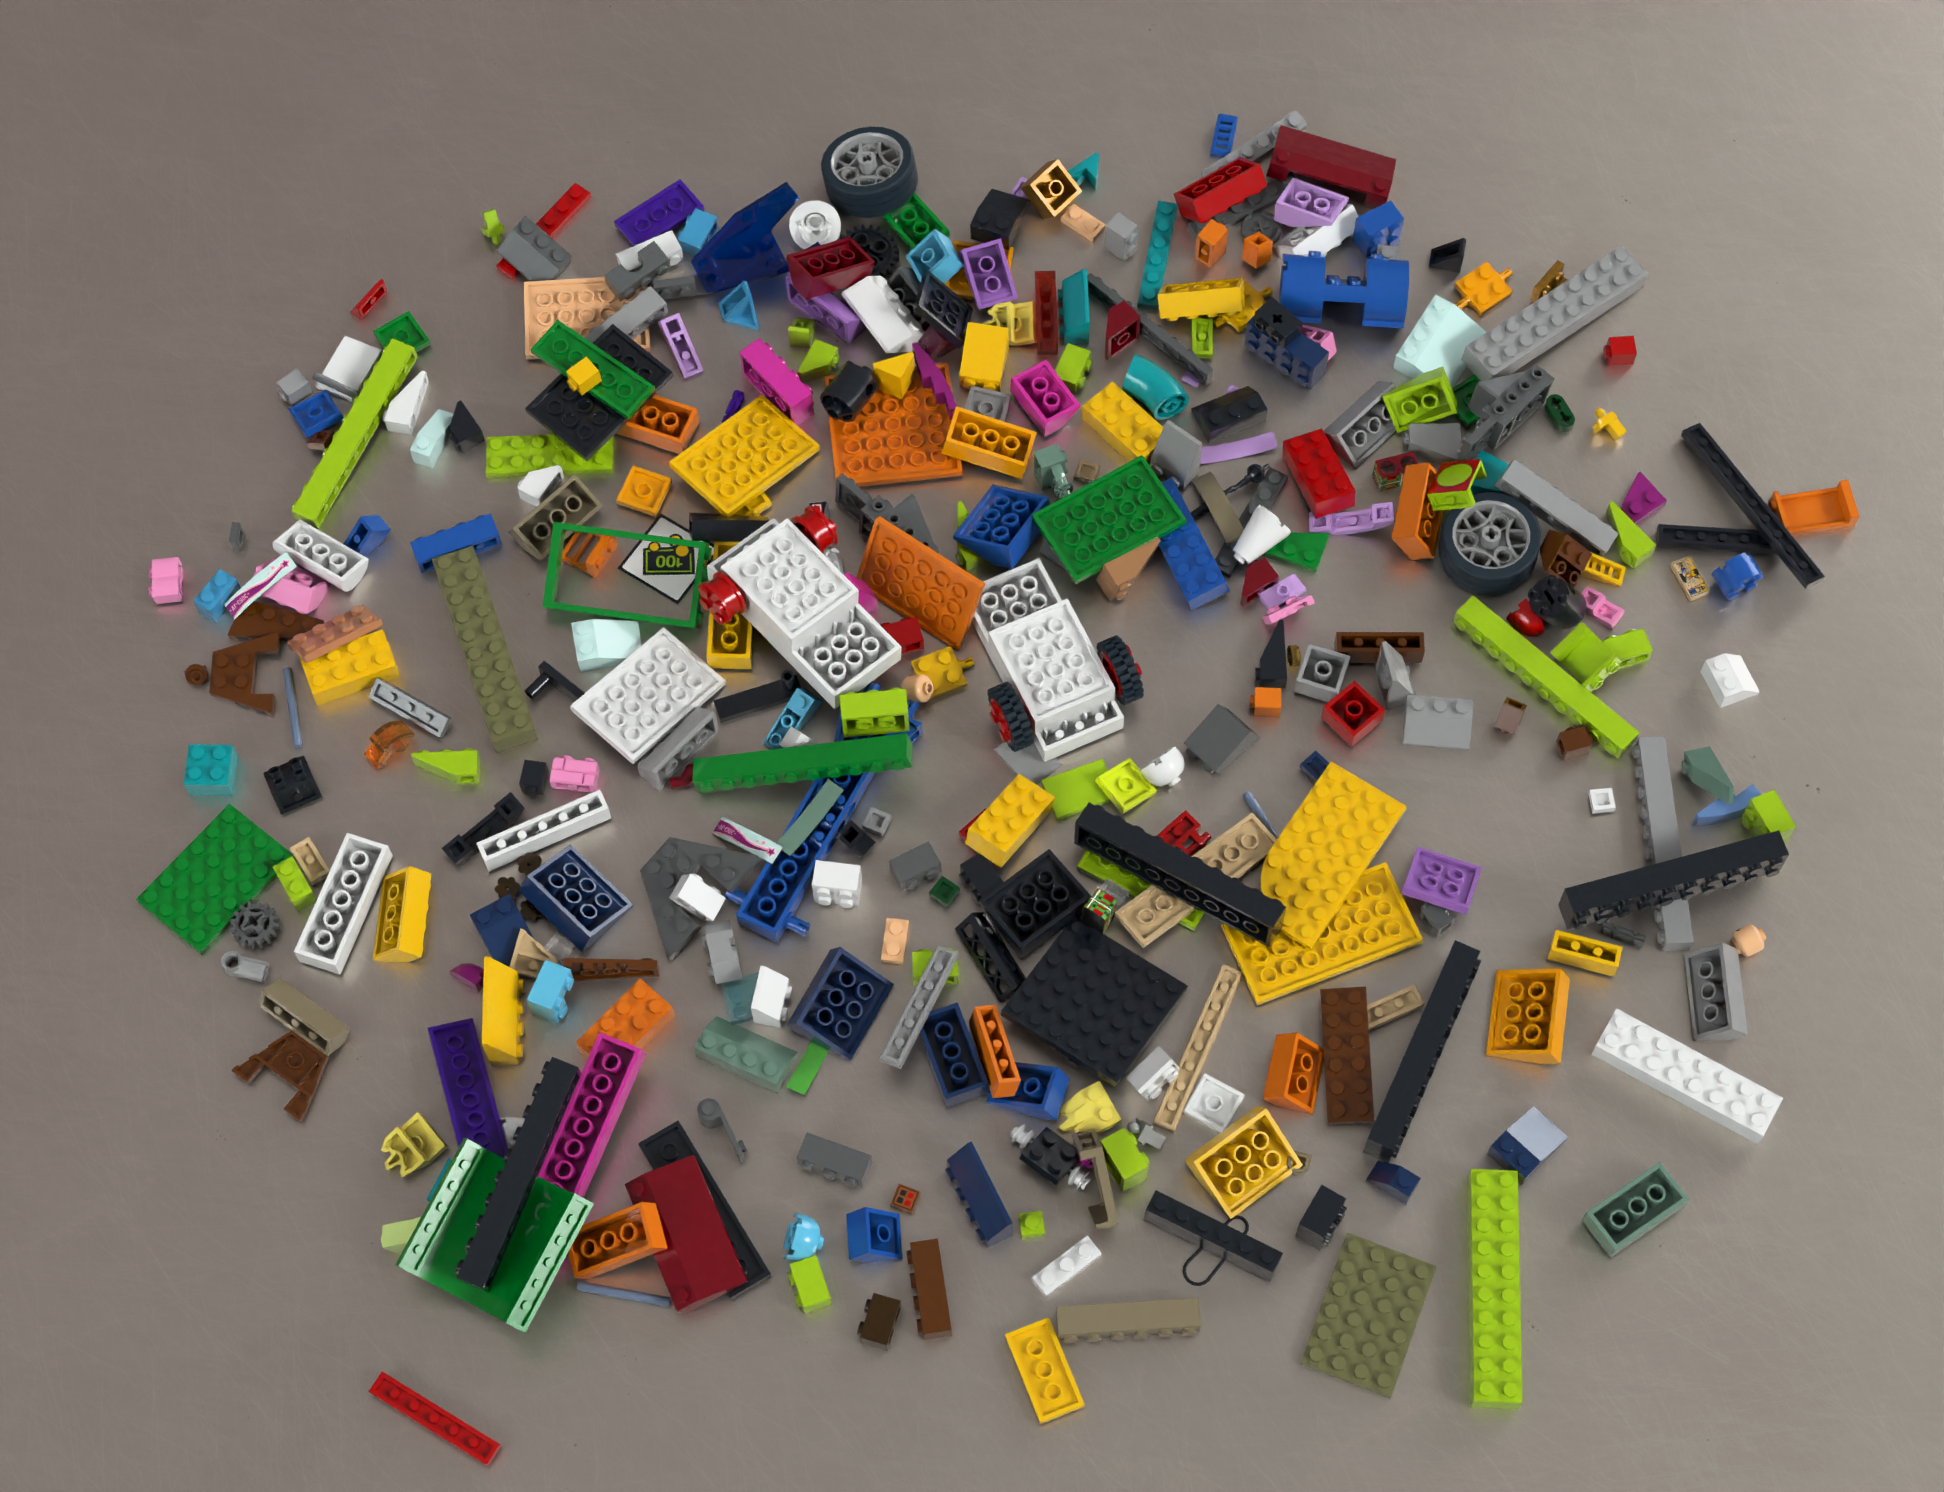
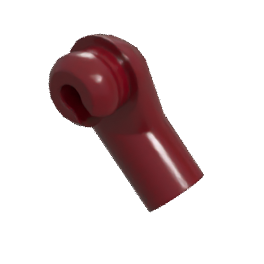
[669,763,694,788]

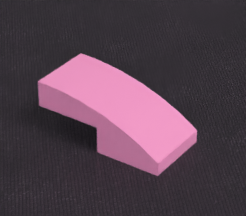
[1582,586,1624,629]

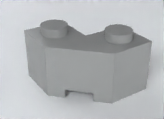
[701,920,742,984]

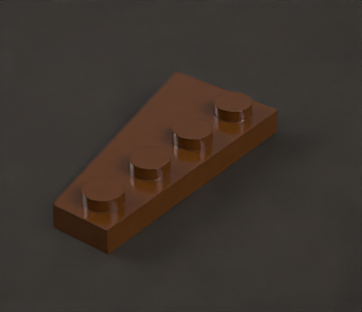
[228,601,325,640]
[564,958,659,982]

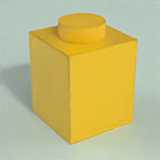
[566,357,602,395]

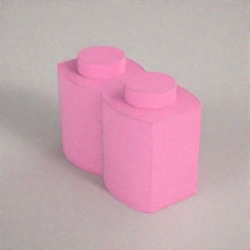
[149,557,183,604]

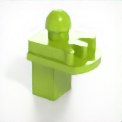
[481,209,504,245]

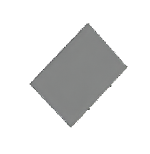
[994,742,1063,785]

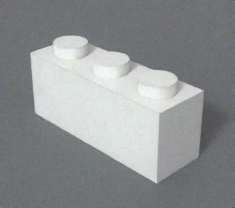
[616,230,684,272]

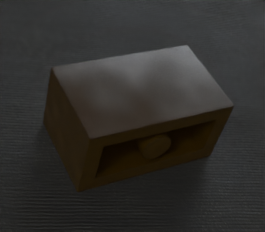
[857,1293,901,1351]

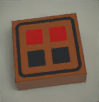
[890,1184,921,1215]

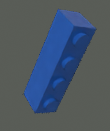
[410,514,502,573]

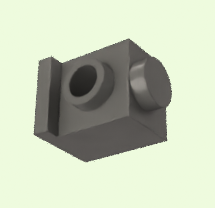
[1419,902,1456,938]

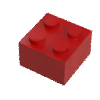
[1321,680,1385,747]

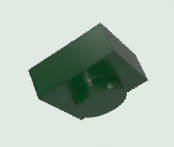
[929,876,960,907]

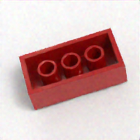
[1173,157,1267,223]
[1282,428,1356,519]

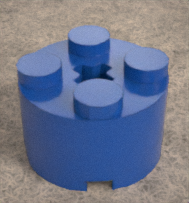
[1711,552,1764,601]

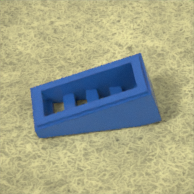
[1210,114,1238,157]

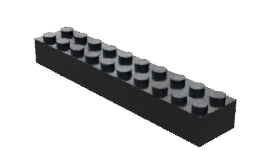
[1074,802,1286,948]
[1558,830,1789,930]
[1363,940,1482,1163]
[455,1057,582,1292]

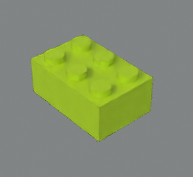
[839,687,910,738]

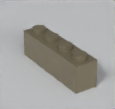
[258,977,349,1056]

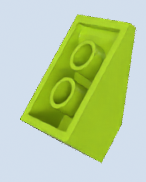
[1382,366,1458,433]

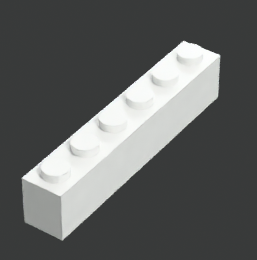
[476,790,611,872]

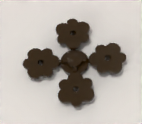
[495,852,543,921]

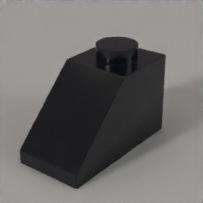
[450,400,485,453]

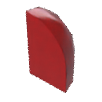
[1506,599,1544,636]

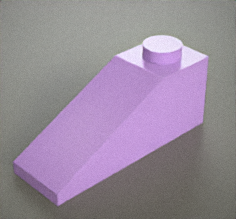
[657,313,703,379]

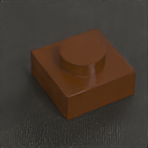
[306,430,334,450]

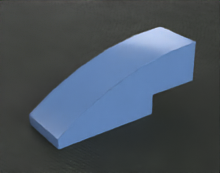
[1692,784,1761,826]

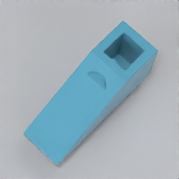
[763,688,823,749]

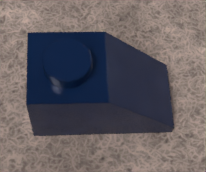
[1366,1160,1421,1205]

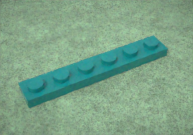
[1137,201,1178,310]

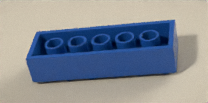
[1159,477,1230,610]

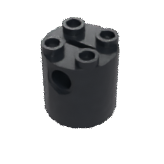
[820,361,879,422]
[1528,575,1587,629]

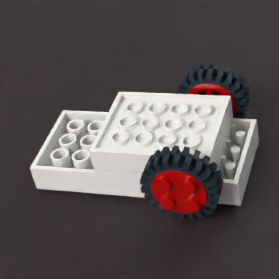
[972,558,1144,762]

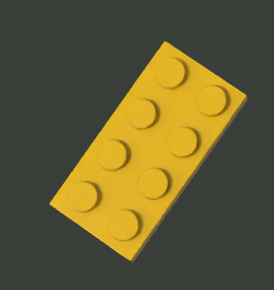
[1005,1317,1085,1424]

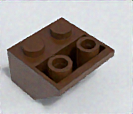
[1540,530,1592,588]

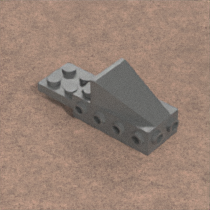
[1456,364,1555,461]
[835,473,939,554]

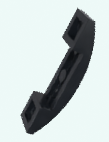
[442,792,525,865]

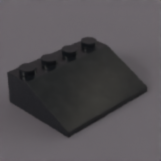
[979,849,1091,959]

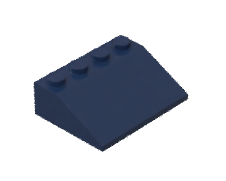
[519,844,633,952]
[786,947,894,1061]

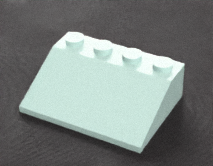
[1393,295,1487,388]

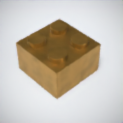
[1020,159,1082,219]

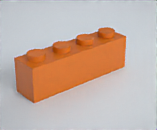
[968,1005,1021,1098]

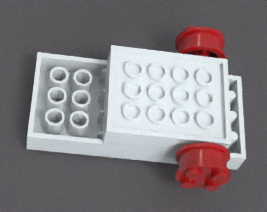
[698,505,902,709]

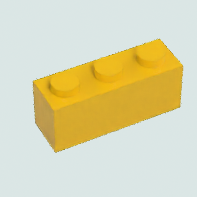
[1547,930,1623,977]

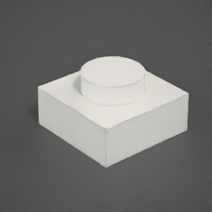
[1588,788,1616,814]

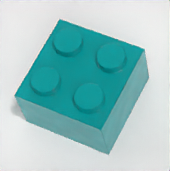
[183,744,238,796]

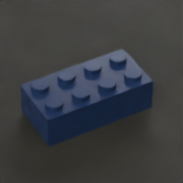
[1244,316,1329,390]
[919,1002,989,1108]

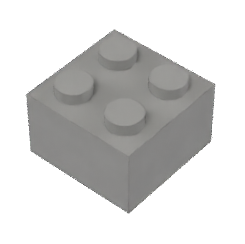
[1294,644,1351,702]

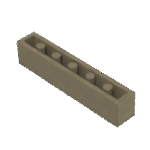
[1056,1298,1201,1343]

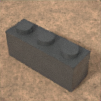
[797,1132,872,1188]

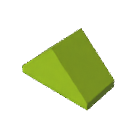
[788,317,816,348]

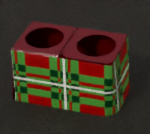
[1372,451,1418,492]

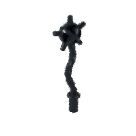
[1190,464,1270,520]

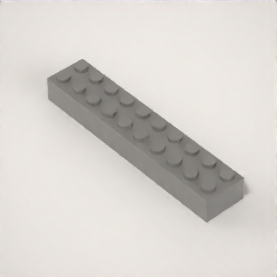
[1461,245,1649,381]

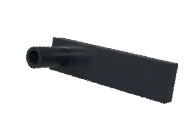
[524,661,585,702]
[713,670,801,723]

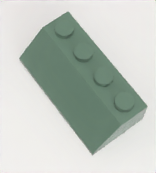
[694,1016,798,1093]

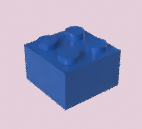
[1352,201,1404,258]

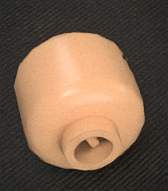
[900,674,934,703]
[1730,924,1767,957]

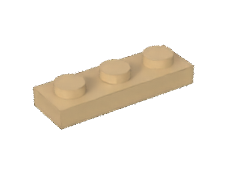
[1367,984,1425,1031]

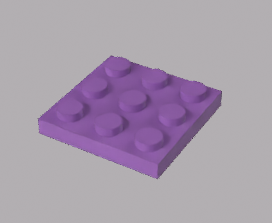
[1401,846,1482,915]

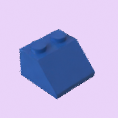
[846,1207,902,1263]

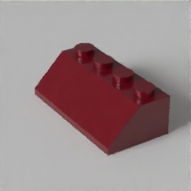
[786,237,875,300]

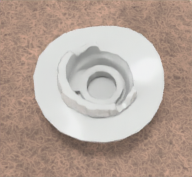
[789,200,841,249]

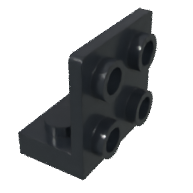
[263,756,322,815]

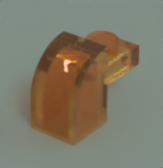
[363,720,415,769]

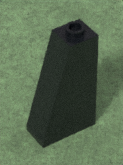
[689,513,770,541]

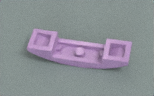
[1309,502,1395,535]

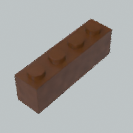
[1334,632,1425,663]
[906,1238,952,1340]

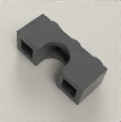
[604,241,670,302]

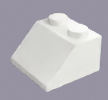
[1700,653,1760,708]
[751,966,793,1028]

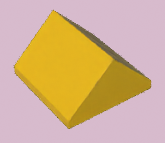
[873,352,915,399]

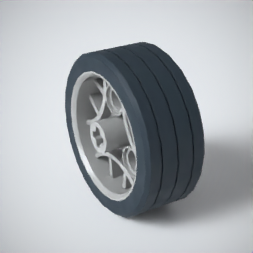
[821,126,918,218]
[1439,492,1541,595]

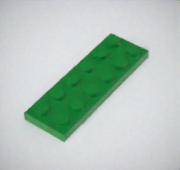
[530,319,655,420]

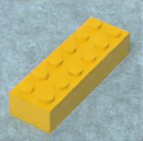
[707,541,754,669]

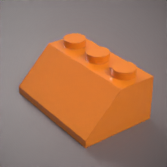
[1263,1032,1324,1114]

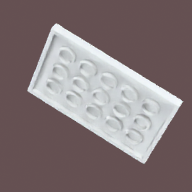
[571,627,726,764]

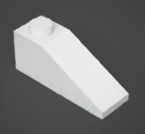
[383,371,429,435]

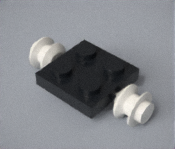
[1010,1124,1092,1191]

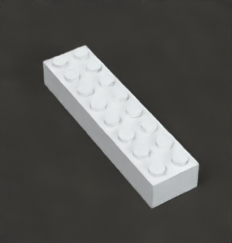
[1591,1008,1783,1145]

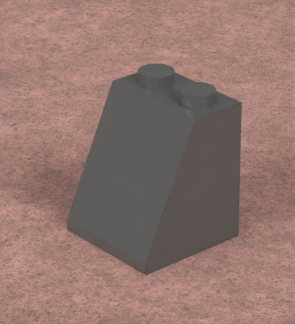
[1184,704,1259,774]

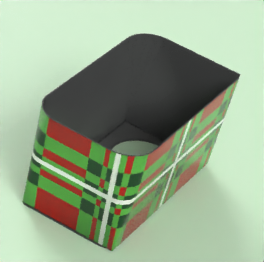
[1081,888,1117,934]

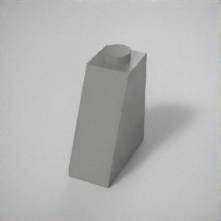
[1404,423,1462,465]

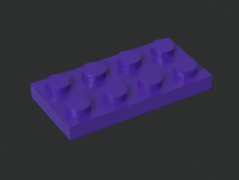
[614,179,704,246]

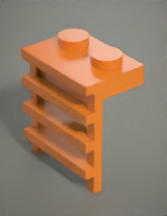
[561,525,618,579]

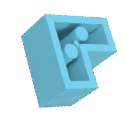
[527,960,574,1024]

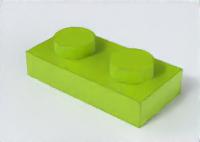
[1192,318,1213,359]

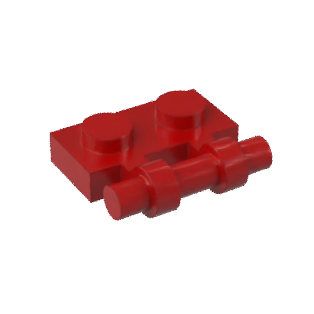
[1157,810,1212,856]

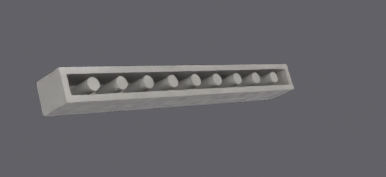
[1632,736,1694,951]

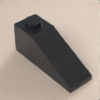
[1255,620,1287,688]

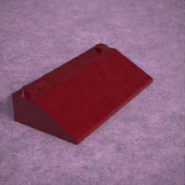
[1266,125,1396,208]
[625,1155,748,1314]

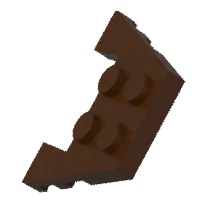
[209,633,281,715]
[232,1030,329,1123]

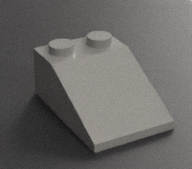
[1150,420,1202,491]
[1375,641,1416,709]

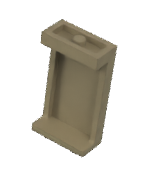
[1072,1129,1119,1229]

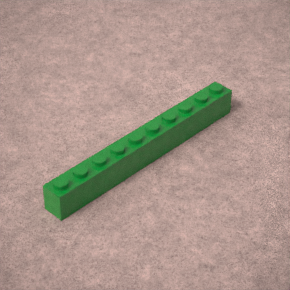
[692,733,913,793]

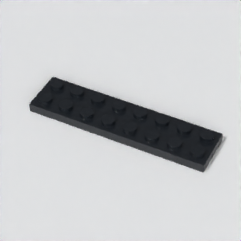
[638,1120,771,1300]

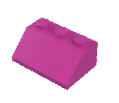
[1010,360,1081,437]

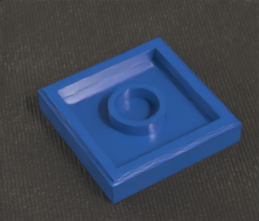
[288,390,343,438]

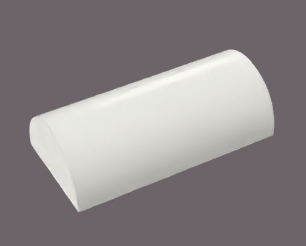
[273,520,369,592]

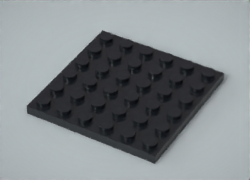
[1000,917,1188,1087]

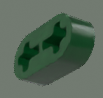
[1545,394,1575,432]

